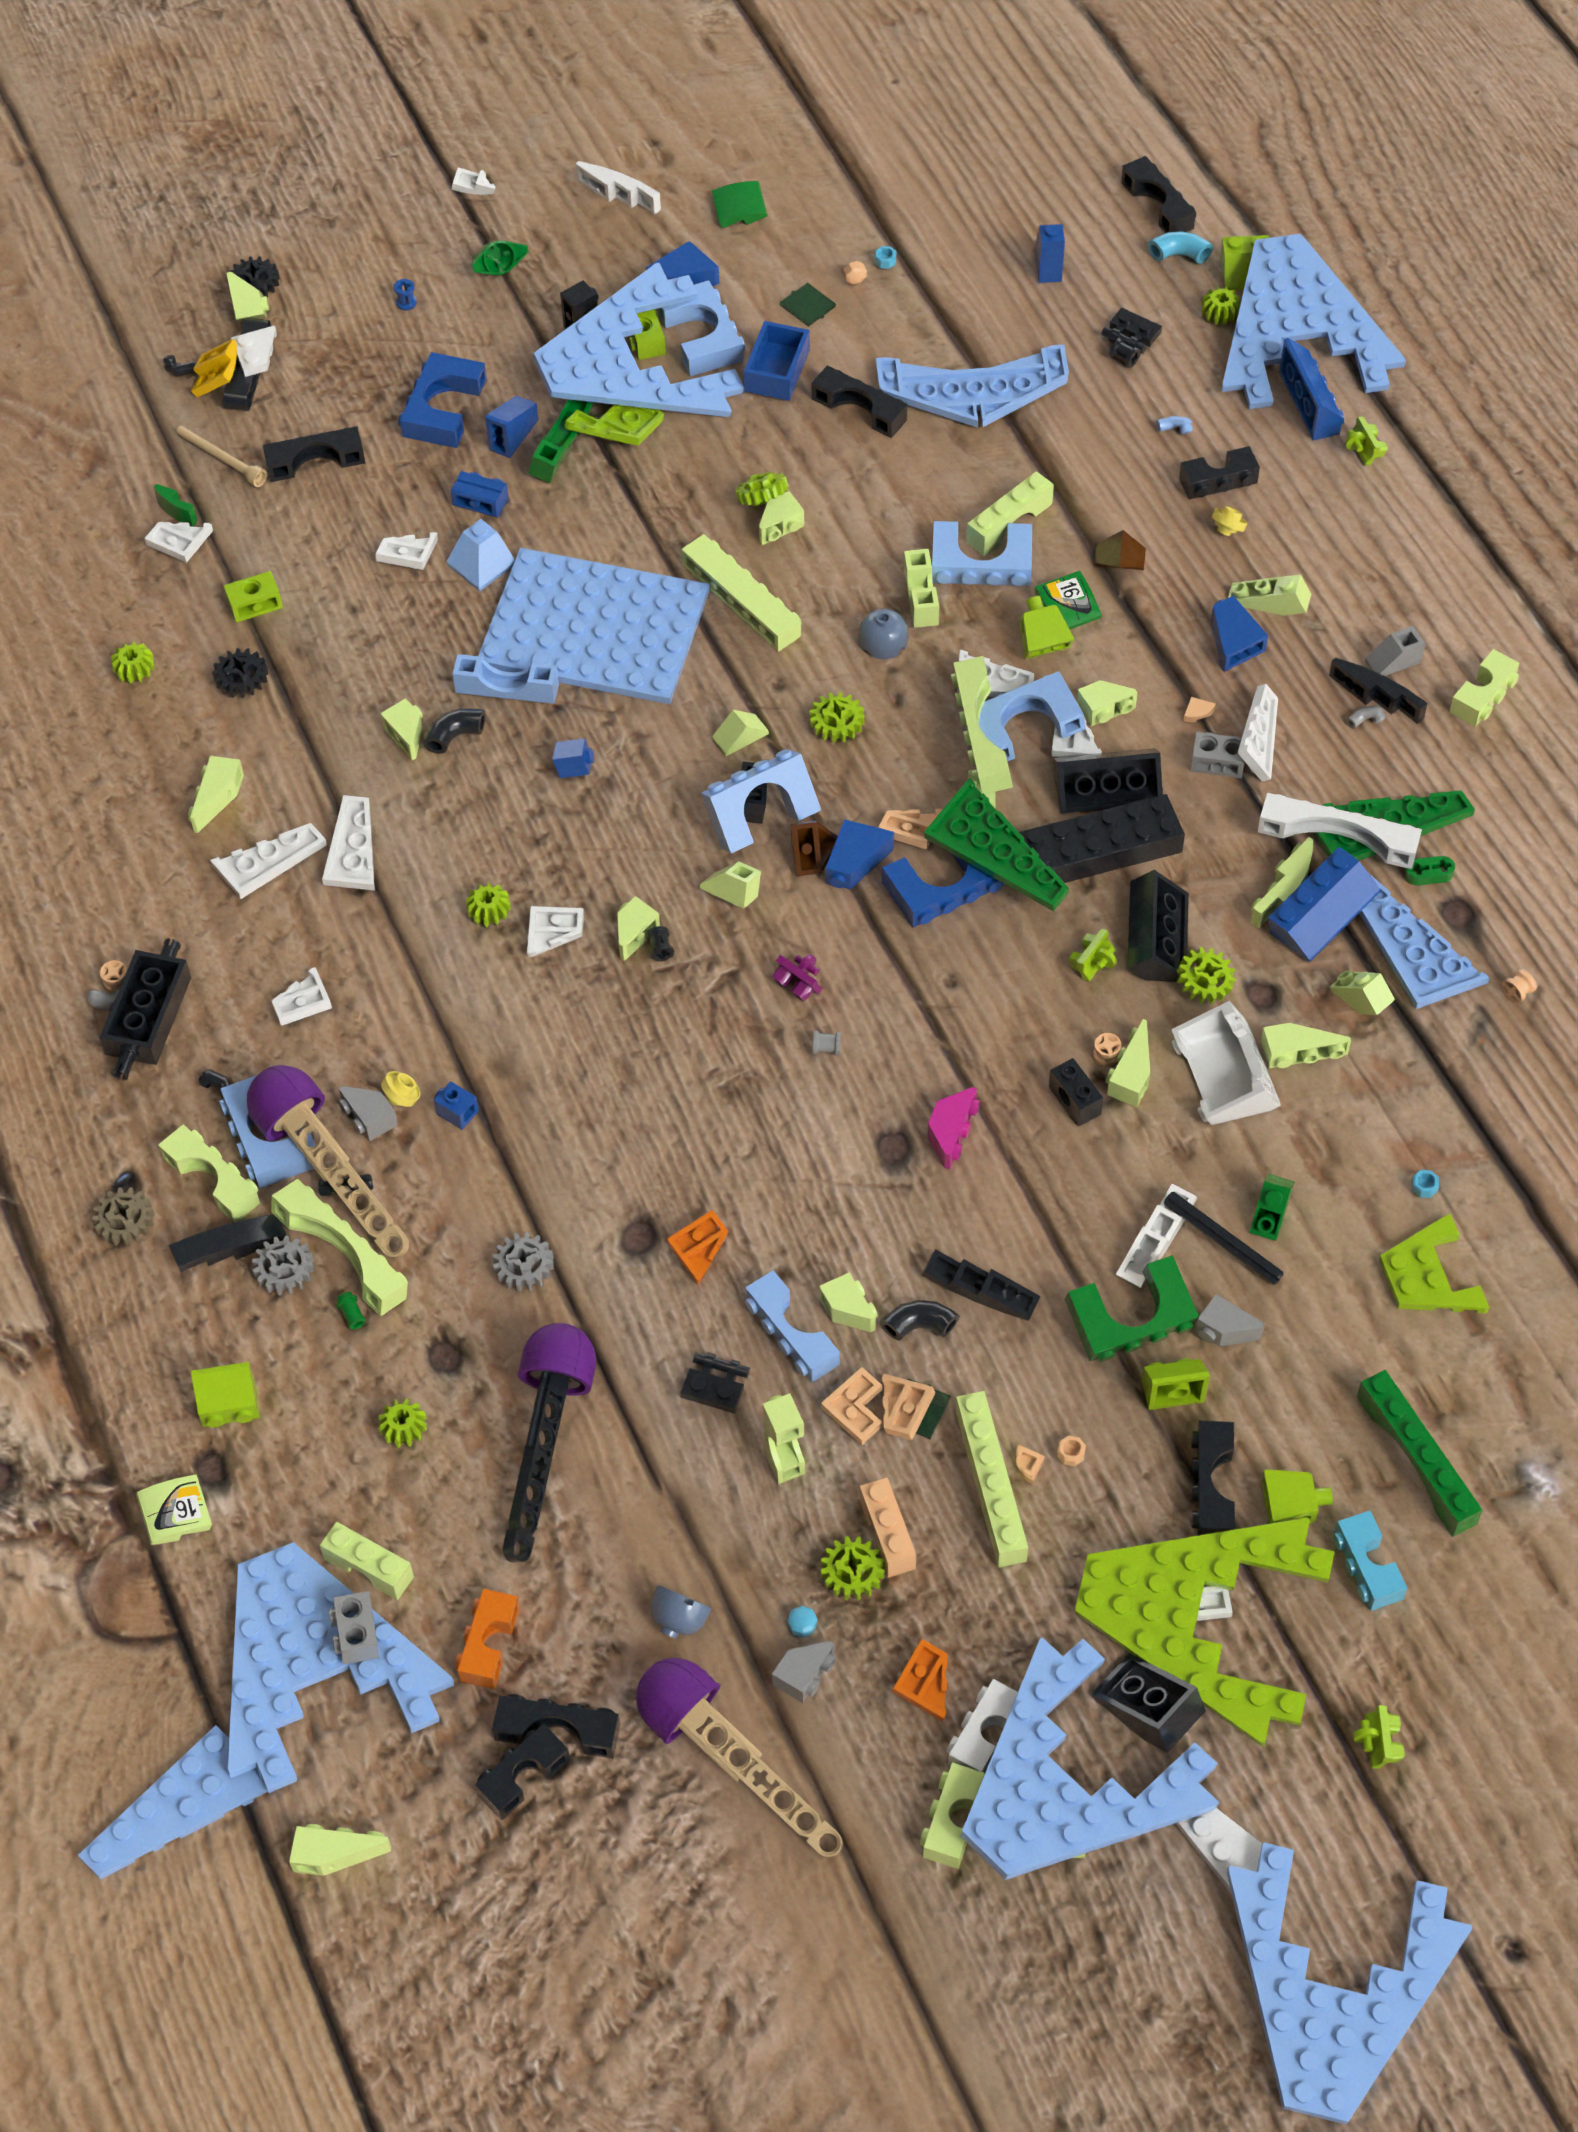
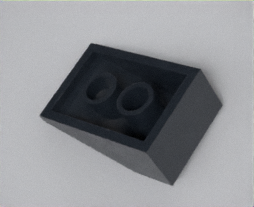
[1091,1653,1206,1753]

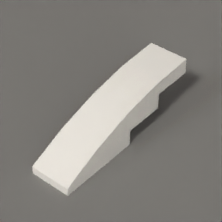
[575,161,661,215]
[1116,1184,1197,1288]

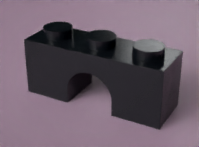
[1179,446,1260,500]
[475,1724,570,1821]

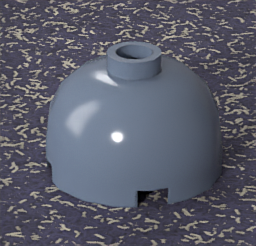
[858,608,908,659]
[651,1585,712,1639]

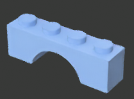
[453,654,559,704]
[745,1270,840,1383]

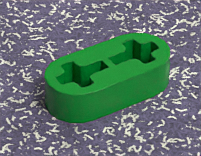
[1404,856,1455,886]

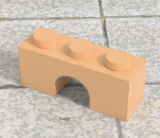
[860,1477,916,1578]

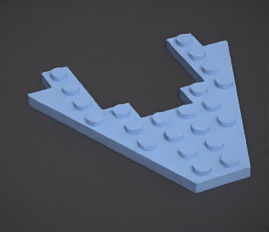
[533,263,744,417]
[960,1637,1219,1880]
[1227,1842,1472,2124]

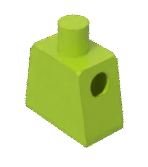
[1019,596,1074,660]
[1261,1469,1333,1524]

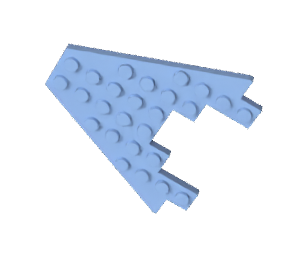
[1221,234,1406,409]
[228,1542,454,1793]

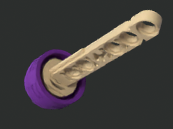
[246,1065,409,1257]
[636,1658,843,1857]

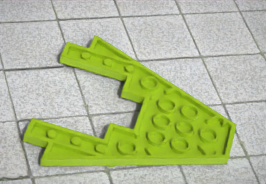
[1075,1518,1335,1746]

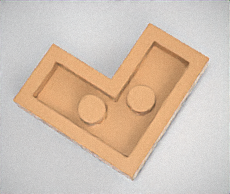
[821,1367,882,1445]

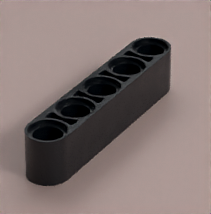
[223,318,271,411]

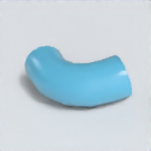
[1148,231,1213,264]

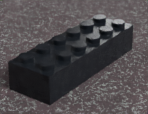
[1019,794,1185,883]

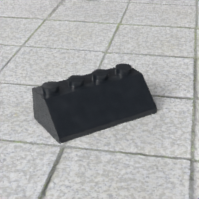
[1053,748,1163,813]
[1127,870,1189,982]

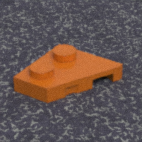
[666,1210,729,1284]
[891,1639,948,1722]

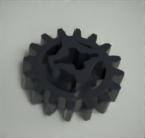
[229,256,280,297]
[212,648,268,698]

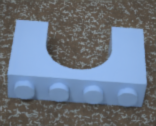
[657,280,745,377]
[932,521,1032,586]
[979,671,1086,762]
[701,749,821,853]
[219,1075,315,1189]

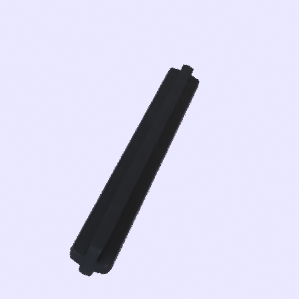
[1164,1191,1284,1285]

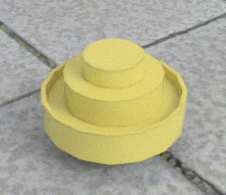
[1211,506,1248,536]
[381,1071,421,1107]

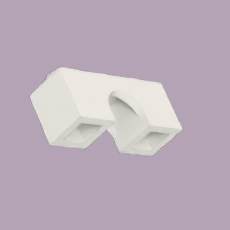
[946,1679,1018,1773]

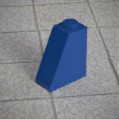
[1034,224,1065,283]
[646,241,719,286]
[485,396,539,458]
[1211,595,1268,672]
[826,819,894,890]

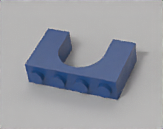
[398,352,487,448]
[882,854,1004,928]

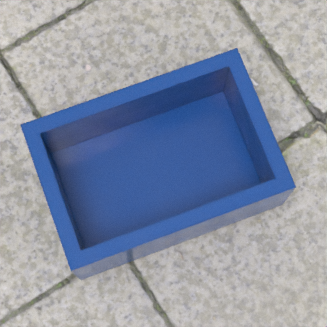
[744,321,810,401]

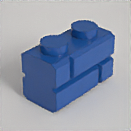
[451,471,509,517]

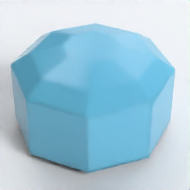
[875,246,896,269]
[1412,1170,1439,1198]
[788,1606,818,1638]

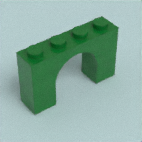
[1064,1255,1199,1362]

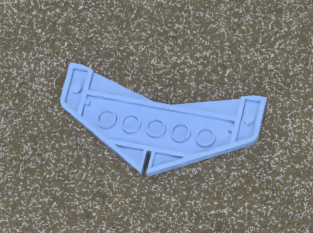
[876,344,1069,428]

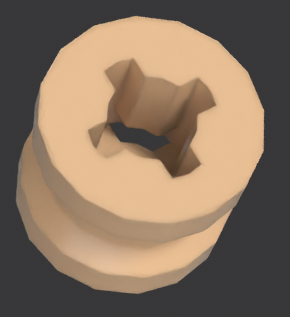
[100,960,127,993]
[1502,969,1537,1003]
[1093,1033,1121,1067]

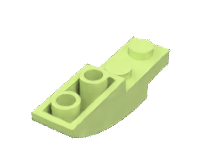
[1250,837,1313,928]

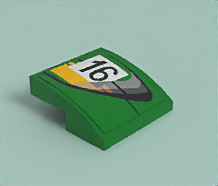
[1035,570,1102,629]

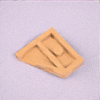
[878,809,943,850]
[882,1374,935,1440]

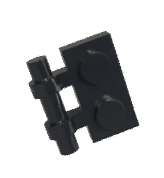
[1101,308,1162,354]
[680,1352,750,1414]

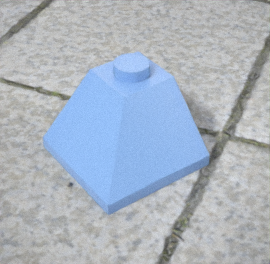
[447,519,515,592]

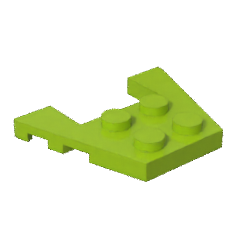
[565,404,664,446]
[1379,1214,1489,1313]

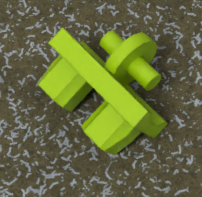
[1345,417,1388,465]
[1069,929,1117,982]
[1353,1705,1405,1769]

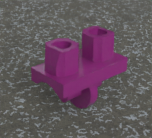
[772,954,823,1002]

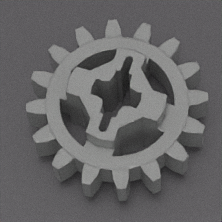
[493,1232,554,1292]
[252,1236,314,1295]

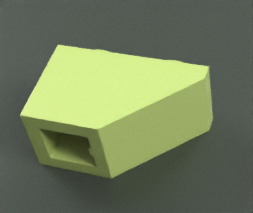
[759,491,804,545]
[1077,680,1137,727]
[700,861,761,909]
[1330,971,1395,1015]
[819,1272,878,1332]

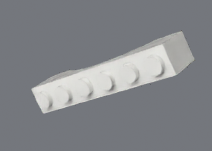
[1258,793,1422,869]

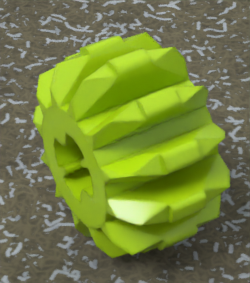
[1201,286,1241,326]
[111,641,154,684]
[465,882,511,927]
[378,1398,427,1449]

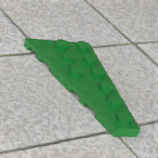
[924,778,1069,912]
[1312,790,1475,861]

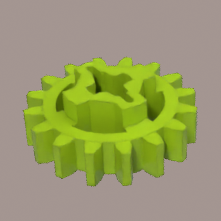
[735,472,789,506]
[810,692,865,743]
[1177,947,1236,1004]
[821,1536,885,1601]

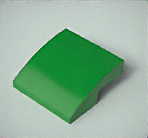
[712,181,768,228]

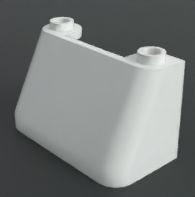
[1171,1001,1281,1125]

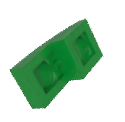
[154,484,198,527]

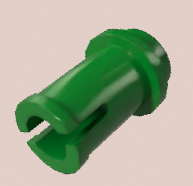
[336,1292,366,1330]

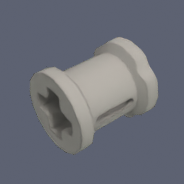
[813,1030,841,1056]

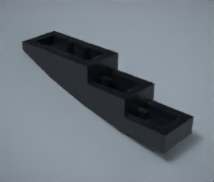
[1329,657,1428,724]
[168,1214,287,1272]
[921,1249,1041,1321]

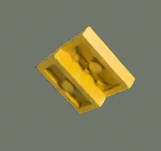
[191,338,237,398]

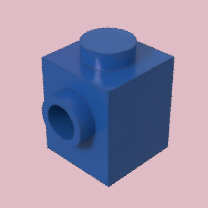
[552,738,594,778]
[434,1081,479,1130]

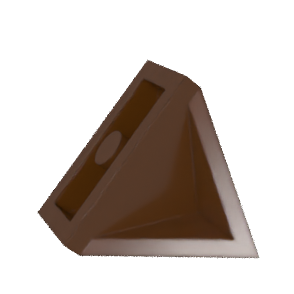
[1095,530,1146,570]
[791,821,838,876]

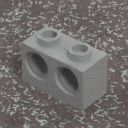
[1190,732,1244,779]
[329,1591,379,1664]

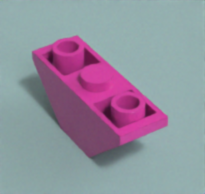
[928,1087,980,1169]

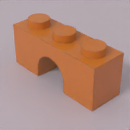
[455,1589,520,1690]

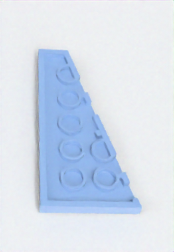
[1359,874,1489,1009]
[78,1725,271,1880]

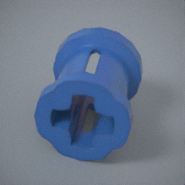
[394,279,417,311]

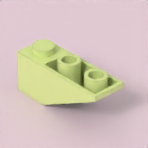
[1228,574,1311,616]
[188,756,244,833]
[1105,1019,1150,1107]
[1261,1023,1351,1069]
[289,1824,391,1876]

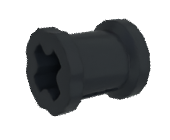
[1109,338,1141,368]
[646,926,674,962]

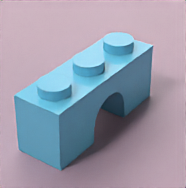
[1333,1511,1407,1611]

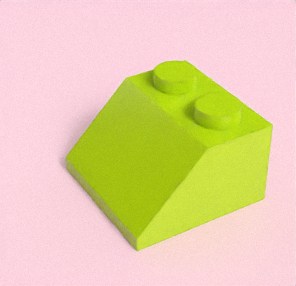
[1220,235,1269,291]
[1142,1358,1210,1410]
[191,1362,260,1428]

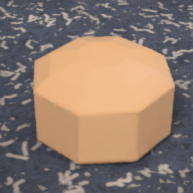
[843,261,867,285]
[1057,1436,1086,1466]

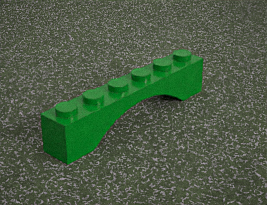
[528,399,596,483]
[1357,1369,1483,1537]

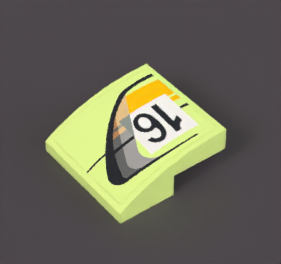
[136,1474,212,1545]

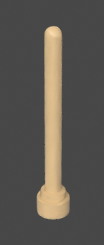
[176,426,267,487]

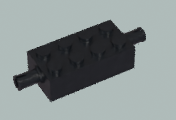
[100,938,191,1080]

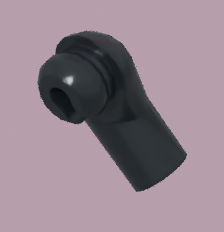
[163,355,196,376]
[198,1069,231,1099]

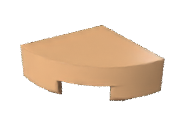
[1184,697,1216,723]
[1015,1445,1045,1484]

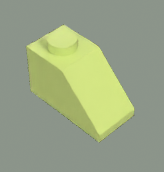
[227,272,269,323]
[380,698,423,760]
[618,896,660,961]

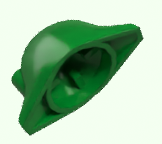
[471,240,529,275]

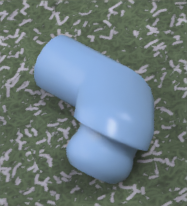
[1156,416,1193,434]

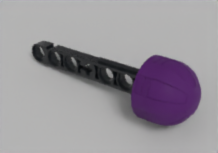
[503,1323,596,1563]

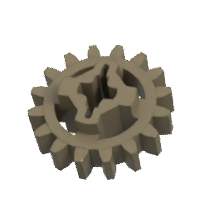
[92,1187,155,1246]

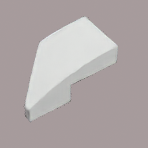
[451,167,495,195]

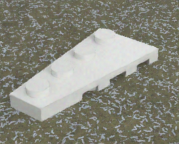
[322,795,375,891]

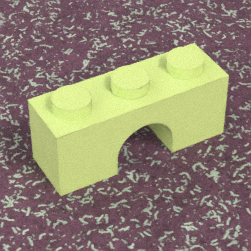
[904,549,939,628]
[1449,649,1520,727]
[320,1522,414,1601]
[919,1763,985,1869]

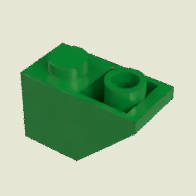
[1249,1173,1295,1241]

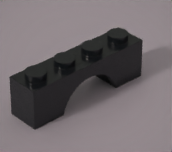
[1121,156,1196,233]
[811,365,907,438]
[263,426,365,482]
[1191,1420,1235,1536]
[492,1694,620,1759]

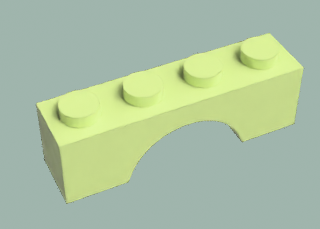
[966,471,1054,556]
[158,1124,260,1223]
[763,1393,805,1484]

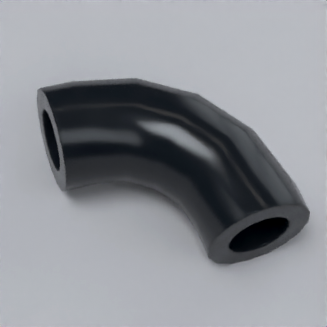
[423,708,486,754]
[880,1300,960,1341]

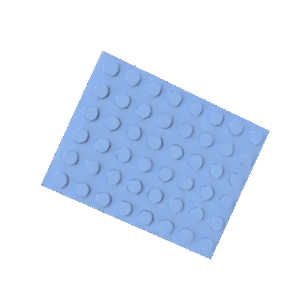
[478,548,710,704]

